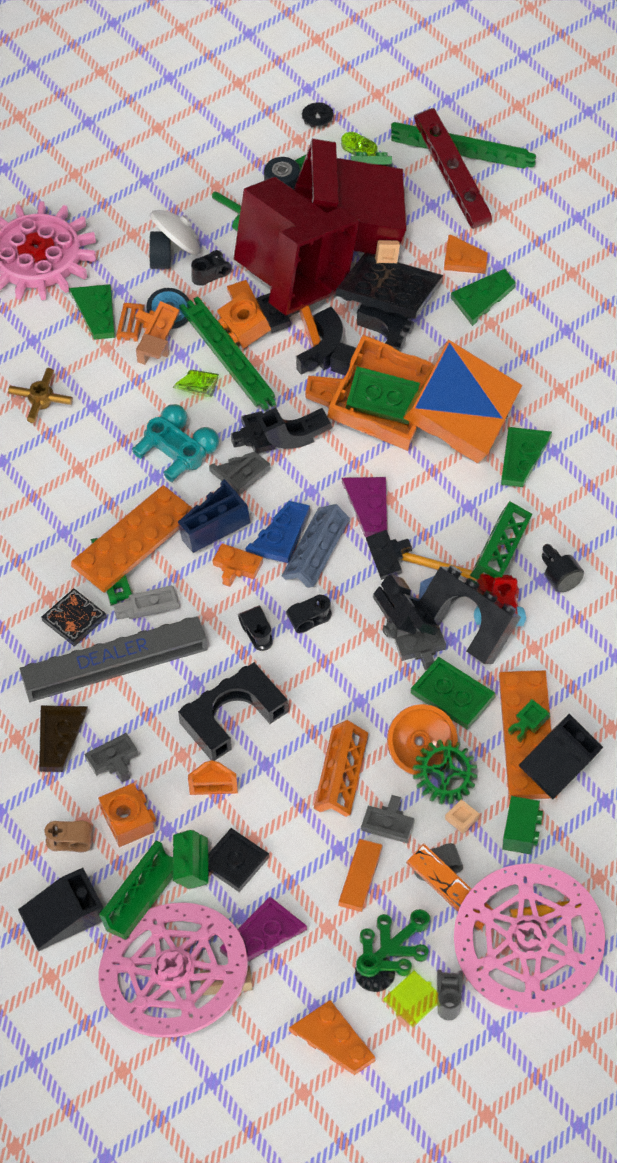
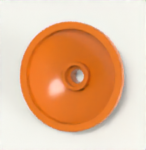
[387,704,458,776]

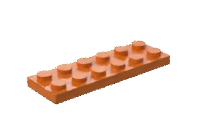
[71,485,192,593]
[499,670,557,800]

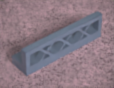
[281,504,350,588]

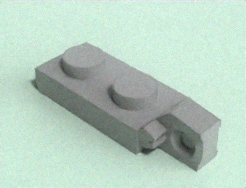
[114,585,179,619]

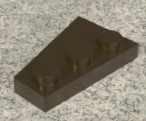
[39,705,88,772]

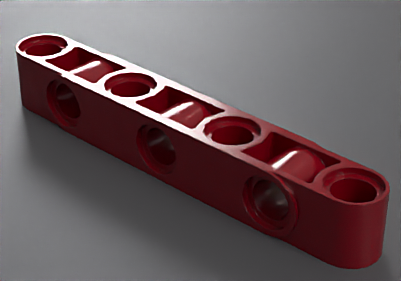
[414,107,492,229]

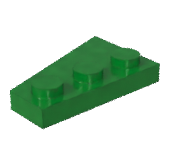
[451,268,516,326]
[69,284,115,340]
[501,427,552,487]

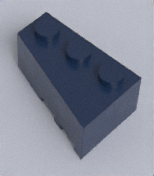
[178,479,251,553]

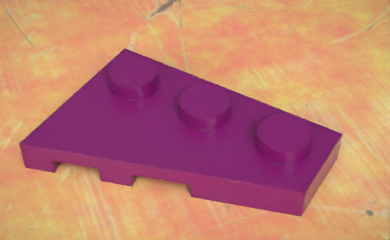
[342,477,387,537]
[220,897,307,966]

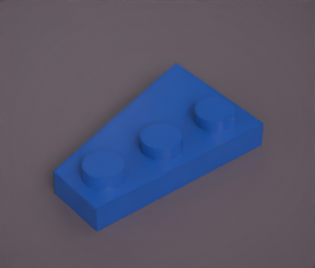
[245,501,311,563]

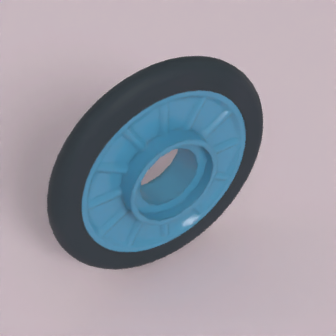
[146,288,190,329]

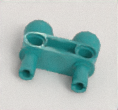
[132,404,220,482]

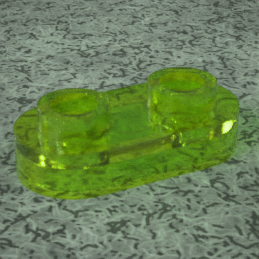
[341,132,377,156]

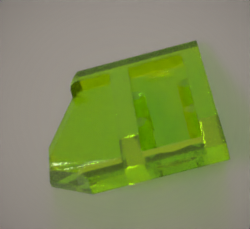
[173,370,219,398]

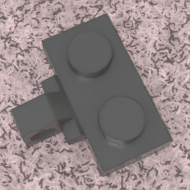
[395,630,446,670]
[84,733,138,783]
[361,795,415,843]

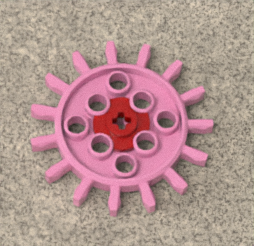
[0,201,96,300]

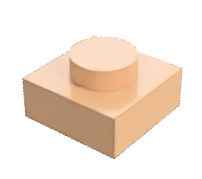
[375,240,400,263]
[445,799,480,834]

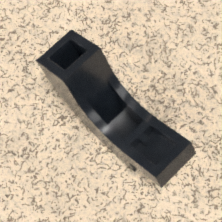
[296,306,343,375]
[256,407,332,449]

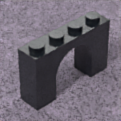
[330,303,414,376]
[420,565,521,664]
[178,662,289,761]

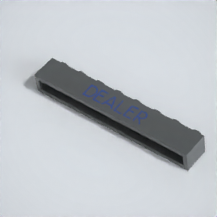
[19,616,208,703]

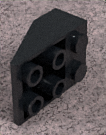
[518,713,603,800]
[18,868,104,951]

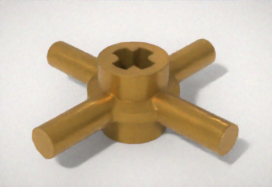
[8,368,73,423]

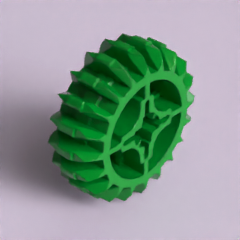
[412,740,478,805]

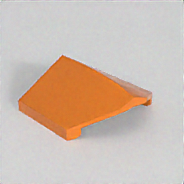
[188,760,238,795]

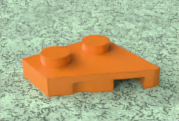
[444,235,488,274]

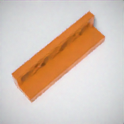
[313,720,369,817]

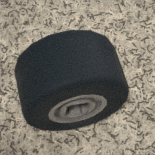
[264,157,300,190]
[149,231,171,269]

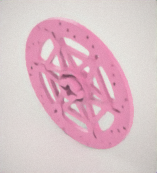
[454,864,605,1013]
[98,903,248,1038]

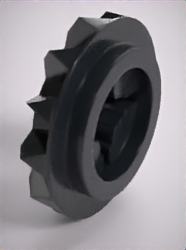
[302,102,334,129]
[355,957,395,992]

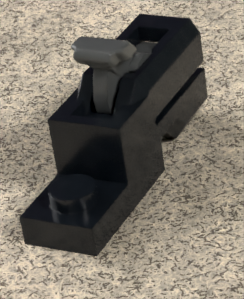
[373,574,440,639]

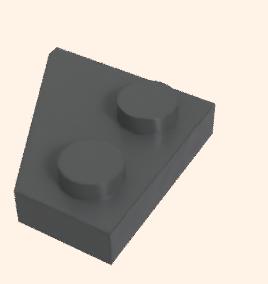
[209,452,271,495]

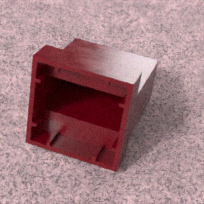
[294,138,407,255]
[233,177,359,315]

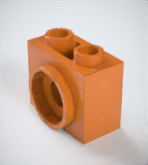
[216,292,271,349]
[98,783,156,847]

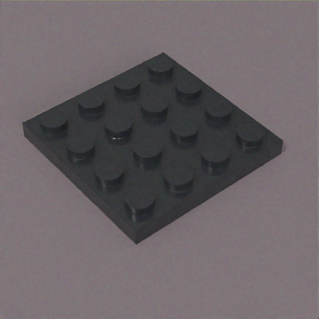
[335,253,443,319]

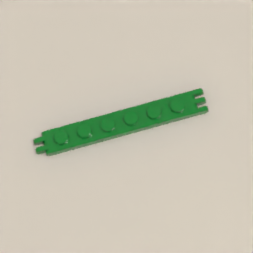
[391,122,536,169]
[179,296,276,411]

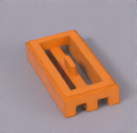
[116,303,145,342]

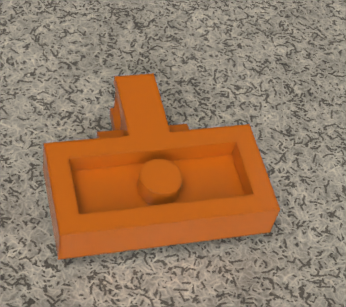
[135,301,180,340]
[212,543,263,587]

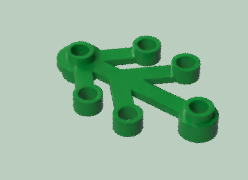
[356,909,430,977]

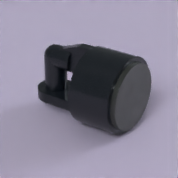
[542,544,584,592]

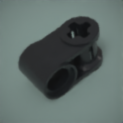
[191,250,232,286]
[286,594,332,633]
[238,605,273,651]

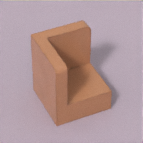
[136,334,169,365]

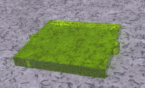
[383,970,438,1028]

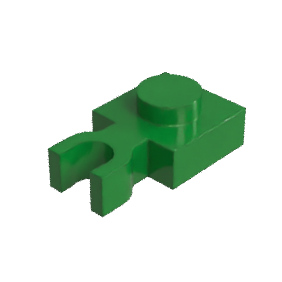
[508,699,551,742]

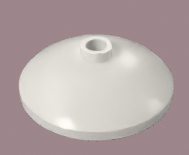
[150,210,200,256]

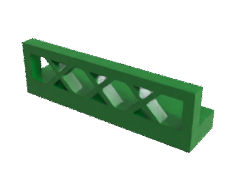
[470,501,533,580]
[99,841,173,940]

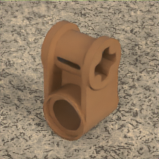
[44,821,92,852]

